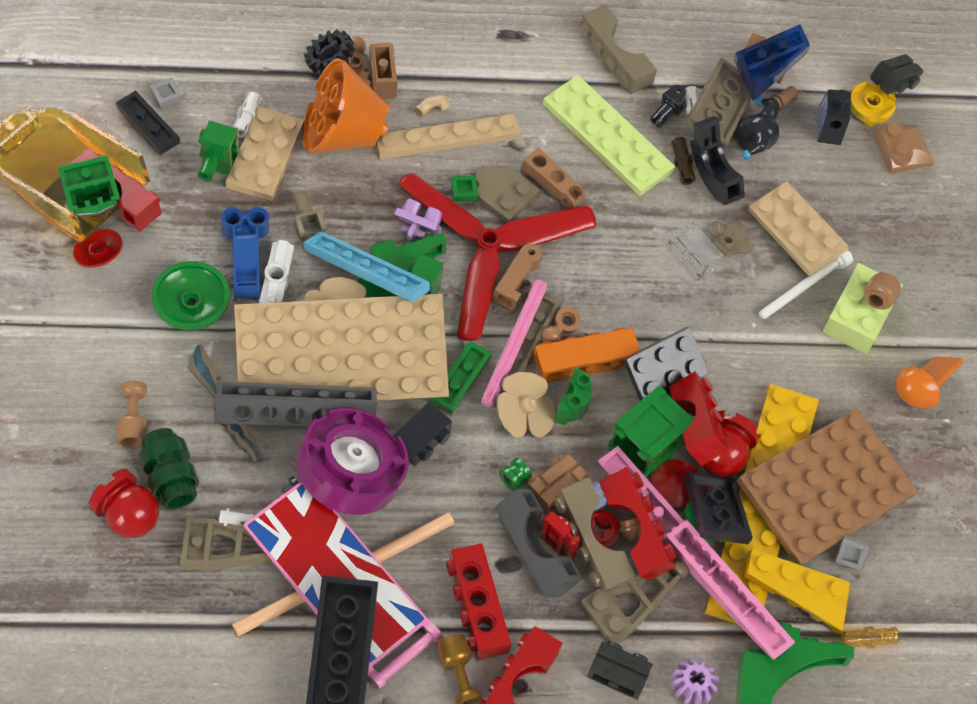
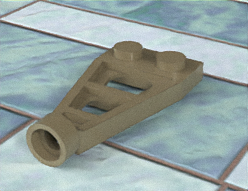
[180,517,272,571]
[580,557,690,643]

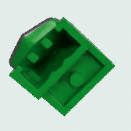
[58,155,120,217]

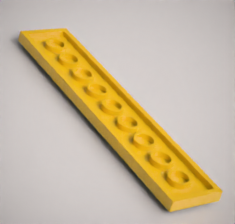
[705,384,819,625]

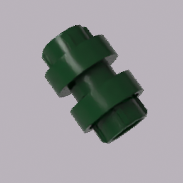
[139,428,199,510]

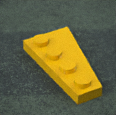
[744,549,850,634]

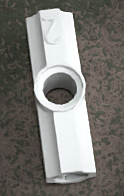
[259,240,294,303]

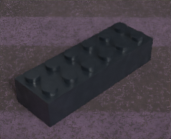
[306,576,378,704]

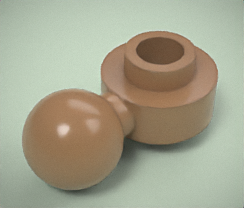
[346,37,367,74]
[542,307,581,343]

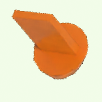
[895,356,963,409]

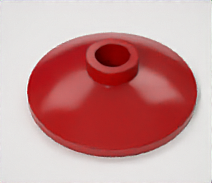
[73,229,123,268]

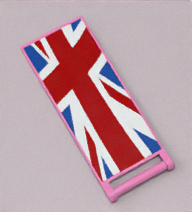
[244,482,443,690]

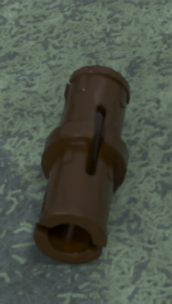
[671,137,696,185]

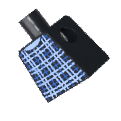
[817,89,851,146]

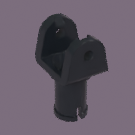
[650,85,686,128]

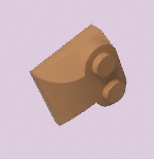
[874,122,934,173]

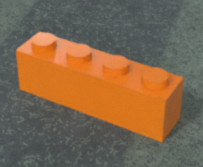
[533,328,640,383]

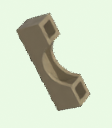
[580,4,657,95]
[554,477,636,591]

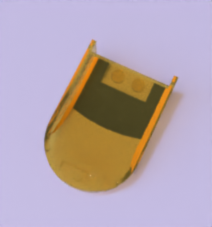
[0,105,150,244]

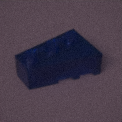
[734,24,810,102]

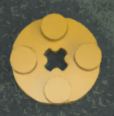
[851,81,896,127]

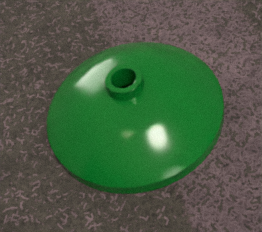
[152,261,230,330]

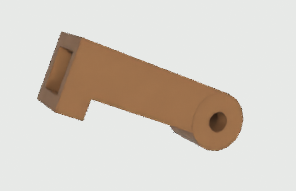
[520,147,586,209]
[492,243,543,313]

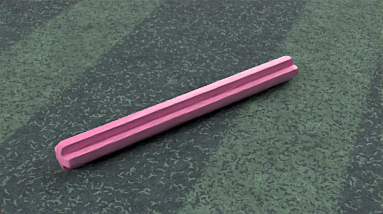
[481,279,547,408]

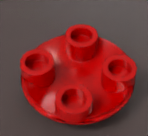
[650,460,699,510]

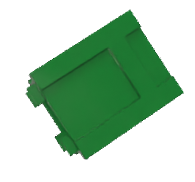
[608,385,694,478]

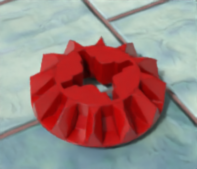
[591,510,620,548]

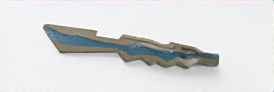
[188,344,263,462]

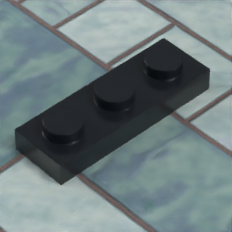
[116,90,180,156]

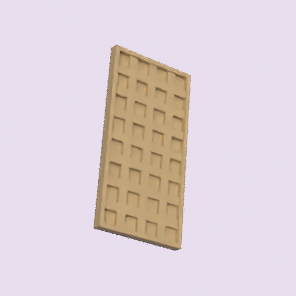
[234,294,449,407]

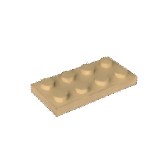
[226,106,304,201]
[749,181,848,276]

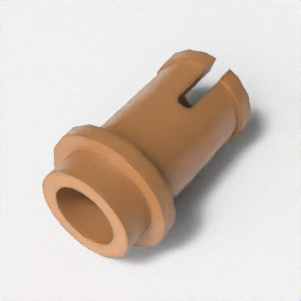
[770,86,799,111]

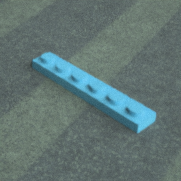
[303,231,430,302]

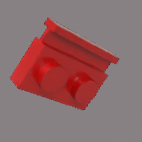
[541,511,580,560]

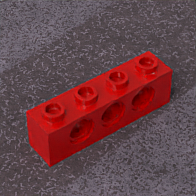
[446,543,511,661]

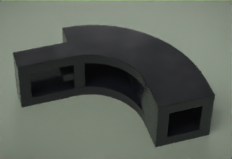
[690,116,745,205]

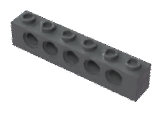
[215,382,377,428]

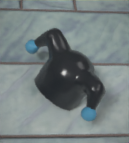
[737,97,780,160]

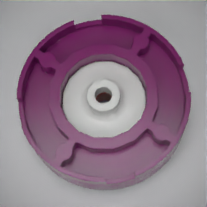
[296,408,409,515]

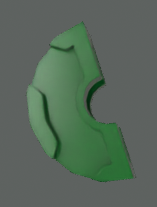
[554,367,592,425]

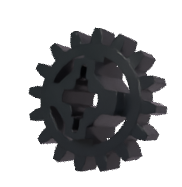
[304,29,355,75]

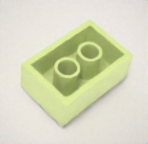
[822,263,903,355]

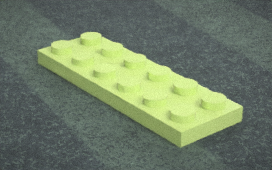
[543,75,675,196]

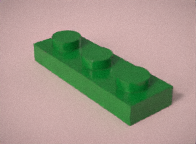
[430,341,492,415]

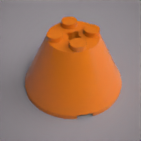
[302,59,390,154]

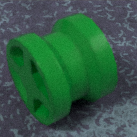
[499,457,532,491]

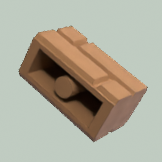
[369,43,397,99]
[527,454,589,515]

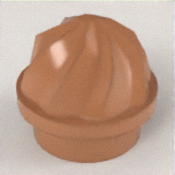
[619,514,641,541]

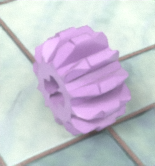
[671,657,719,704]

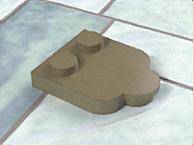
[476,166,540,223]

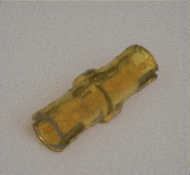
[841,627,899,649]

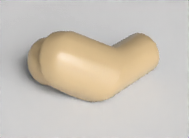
[414,94,451,117]

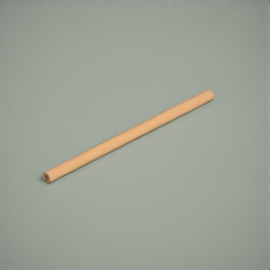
[232,513,454,637]

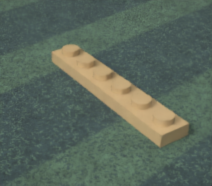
[376,113,520,159]

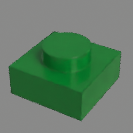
[451,175,478,202]

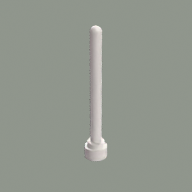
[759,250,853,319]

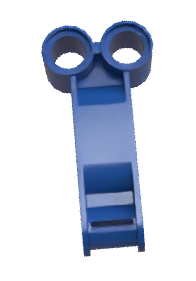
[221,207,269,300]

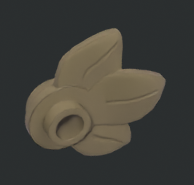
[710,221,755,257]

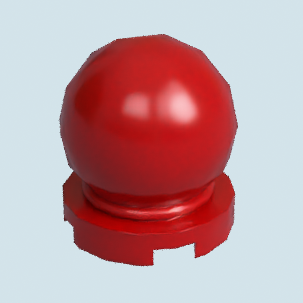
[703,410,761,477]
[88,469,159,539]

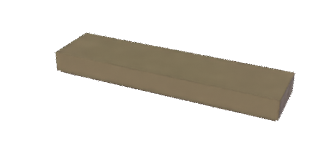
[508,294,562,376]

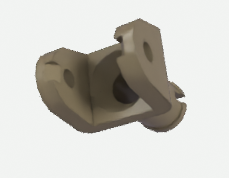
[292,190,326,238]

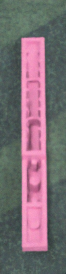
[597,446,795,660]

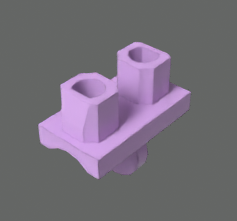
[395,198,442,242]

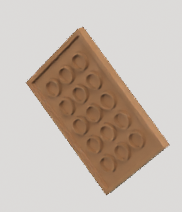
[736,408,918,566]

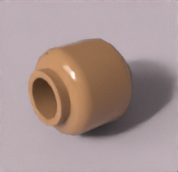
[864,272,901,310]

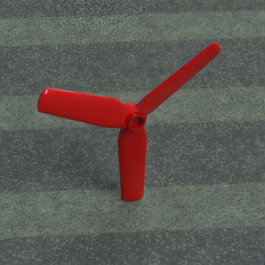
[399,173,596,341]

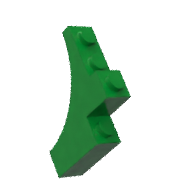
[357,232,447,298]
[736,623,854,704]

